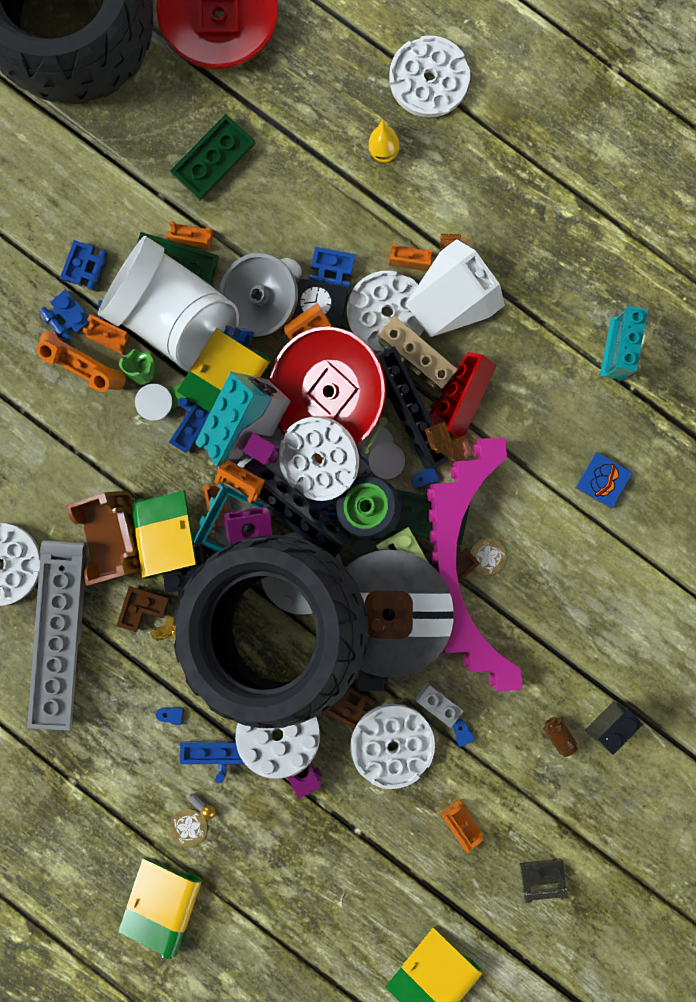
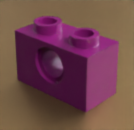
[243,433,279,465]
[224,506,272,544]
[288,759,323,799]

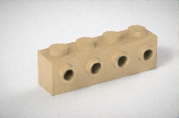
[376,316,457,389]

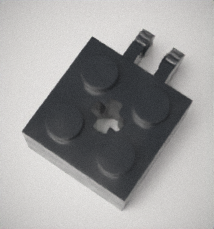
[163,546,207,603]

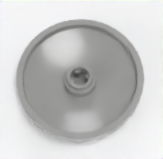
[219,253,298,337]

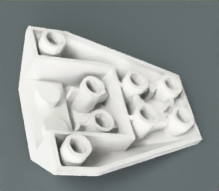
[406,239,505,338]

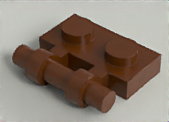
[324,684,376,729]

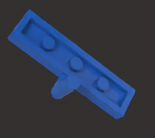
[168,398,210,453]
[180,741,245,783]

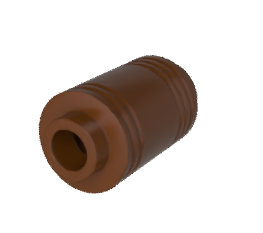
[543,717,578,757]

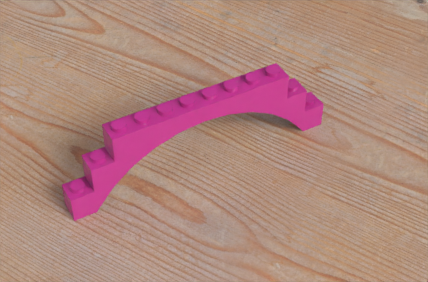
[427,437,522,692]

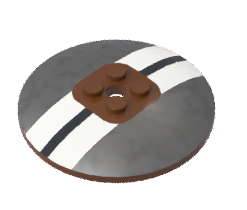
[346,550,454,678]

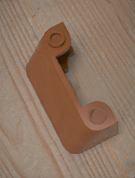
[66,491,141,586]

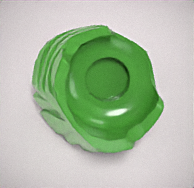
[119,349,157,385]

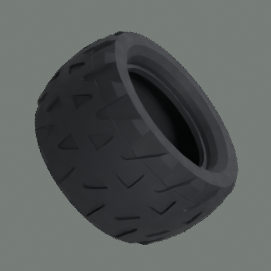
[0,0,153,104]
[173,535,368,728]

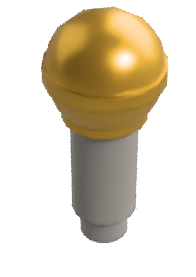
[187,794,216,820]

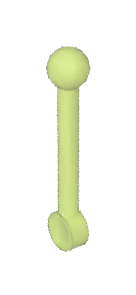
[361,417,388,454]

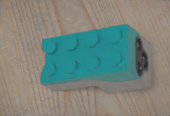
[195,372,291,467]

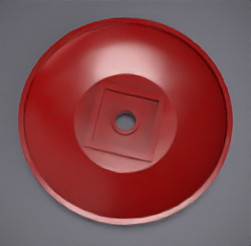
[156,0,278,69]
[269,327,386,454]

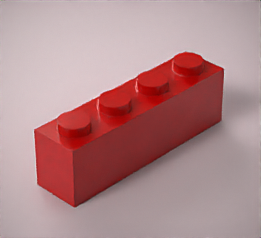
[429,352,497,440]

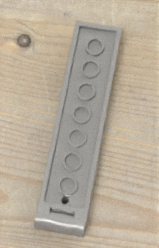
[27,540,87,731]

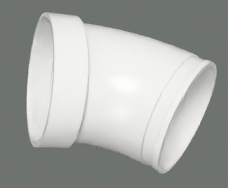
[98,236,239,371]

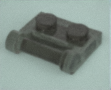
[520,858,568,904]

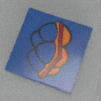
[575,452,632,508]

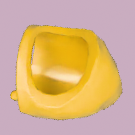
[368,119,400,163]

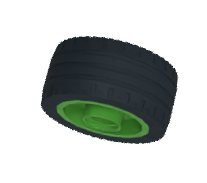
[336,476,403,540]

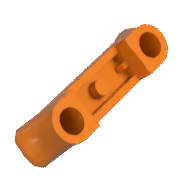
[36,331,126,392]

